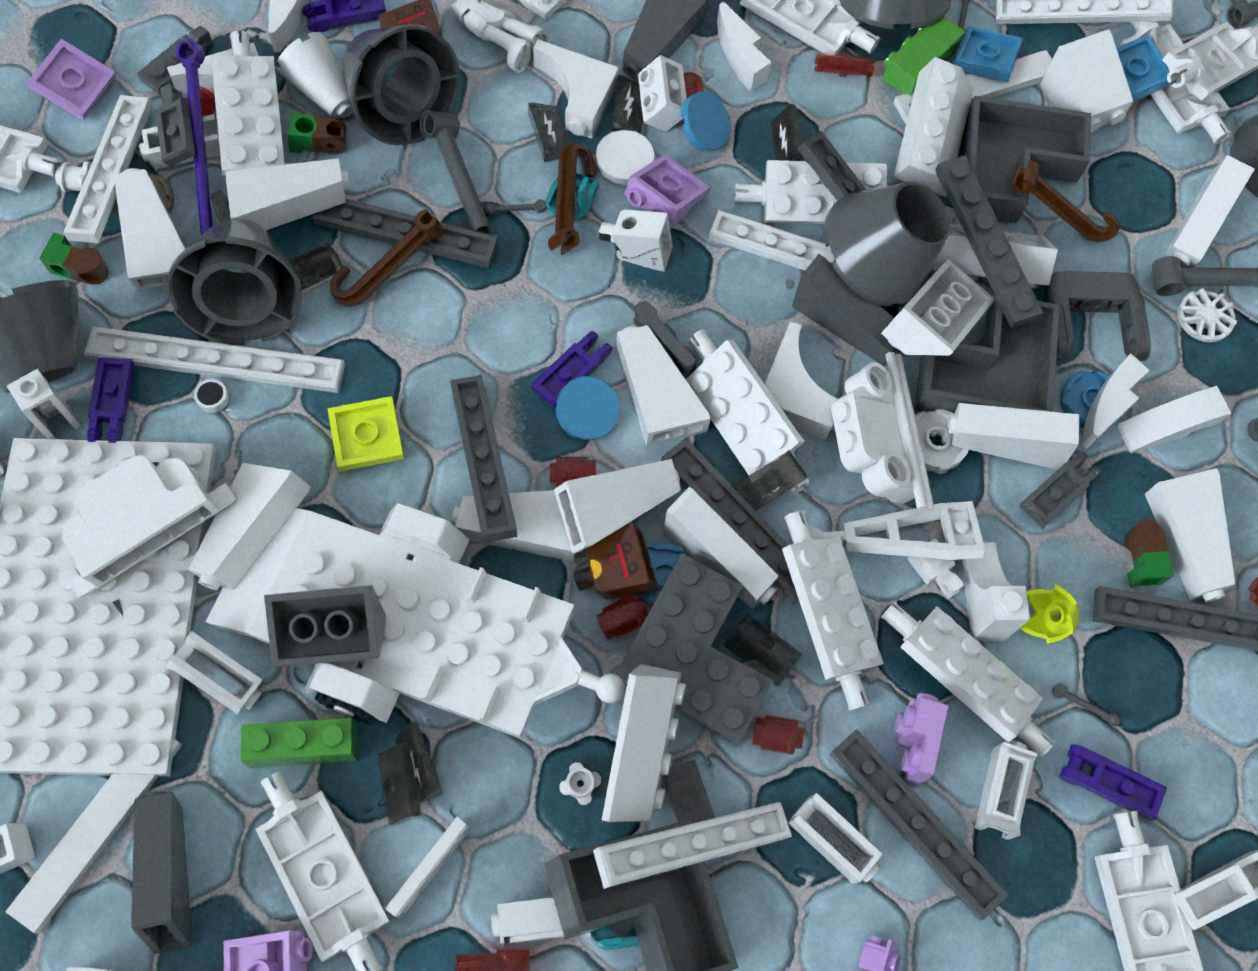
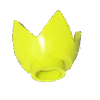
[1020,584,1080,644]

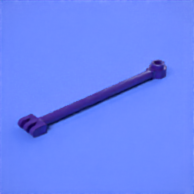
[176,38,213,244]

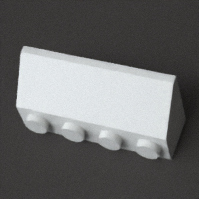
[893,57,973,197]
[931,224,1058,288]
[881,259,995,356]
[602,664,686,822]

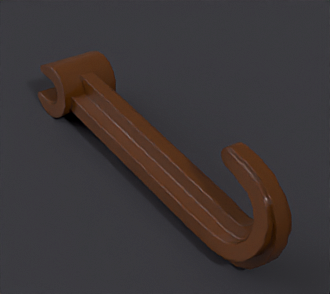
[548,141,596,255]
[1012,160,1120,242]
[330,209,444,307]

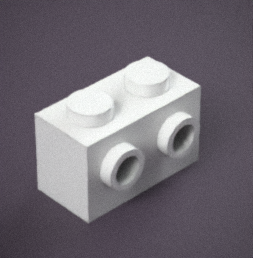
[638,55,687,132]

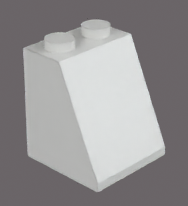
[1040,29,1133,133]

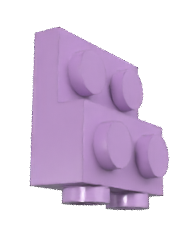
[624,154,711,229]
[894,693,948,786]
[223,931,313,971]

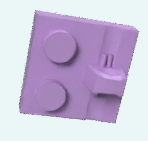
[27,39,116,121]

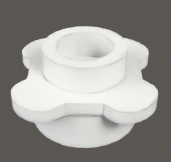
[559,762,601,805]

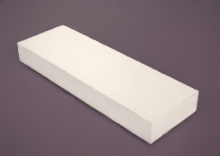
[385,817,469,919]

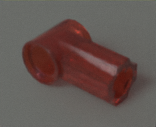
[455,950,530,971]

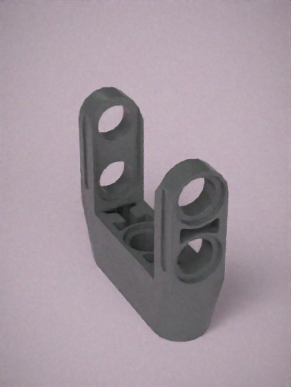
[1045,271,1151,361]

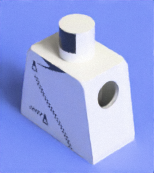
[599,209,673,272]

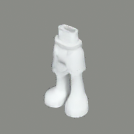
[451,0,549,73]

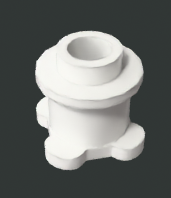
[55,161,91,193]

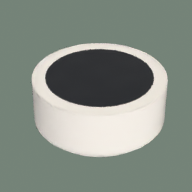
[194,379,229,413]

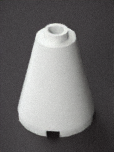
[276,32,353,118]

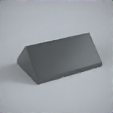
[264,585,386,667]

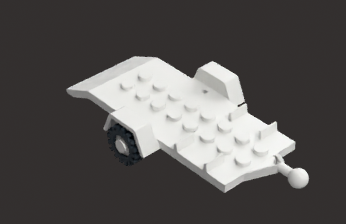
[205,503,625,739]

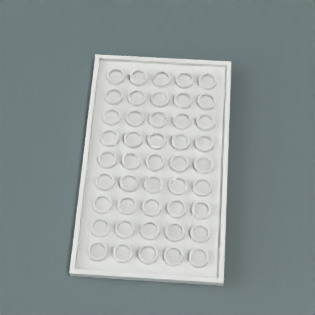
[0,438,216,777]

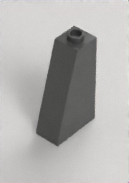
[623,0,706,81]
[791,254,902,366]
[131,791,192,954]

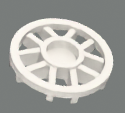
[1177,288,1237,343]

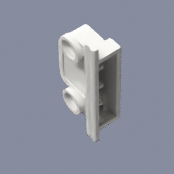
[831,352,934,511]
[61,455,237,599]

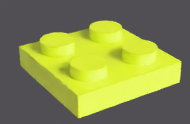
[327,396,404,472]

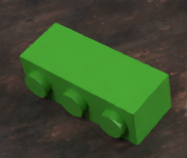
[882,17,965,96]
[240,718,358,768]

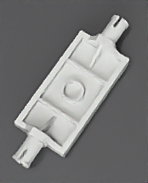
[740,0,880,59]
[1119,21,1232,145]
[1162,22,1258,101]
[211,31,285,175]
[0,125,63,193]
[734,160,887,224]
[686,329,810,494]
[782,511,884,711]
[881,602,1055,758]
[255,771,391,971]
[1094,811,1203,971]

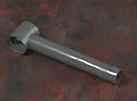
[420,110,491,234]
[1152,256,1258,296]

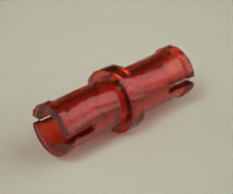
[814,53,875,77]

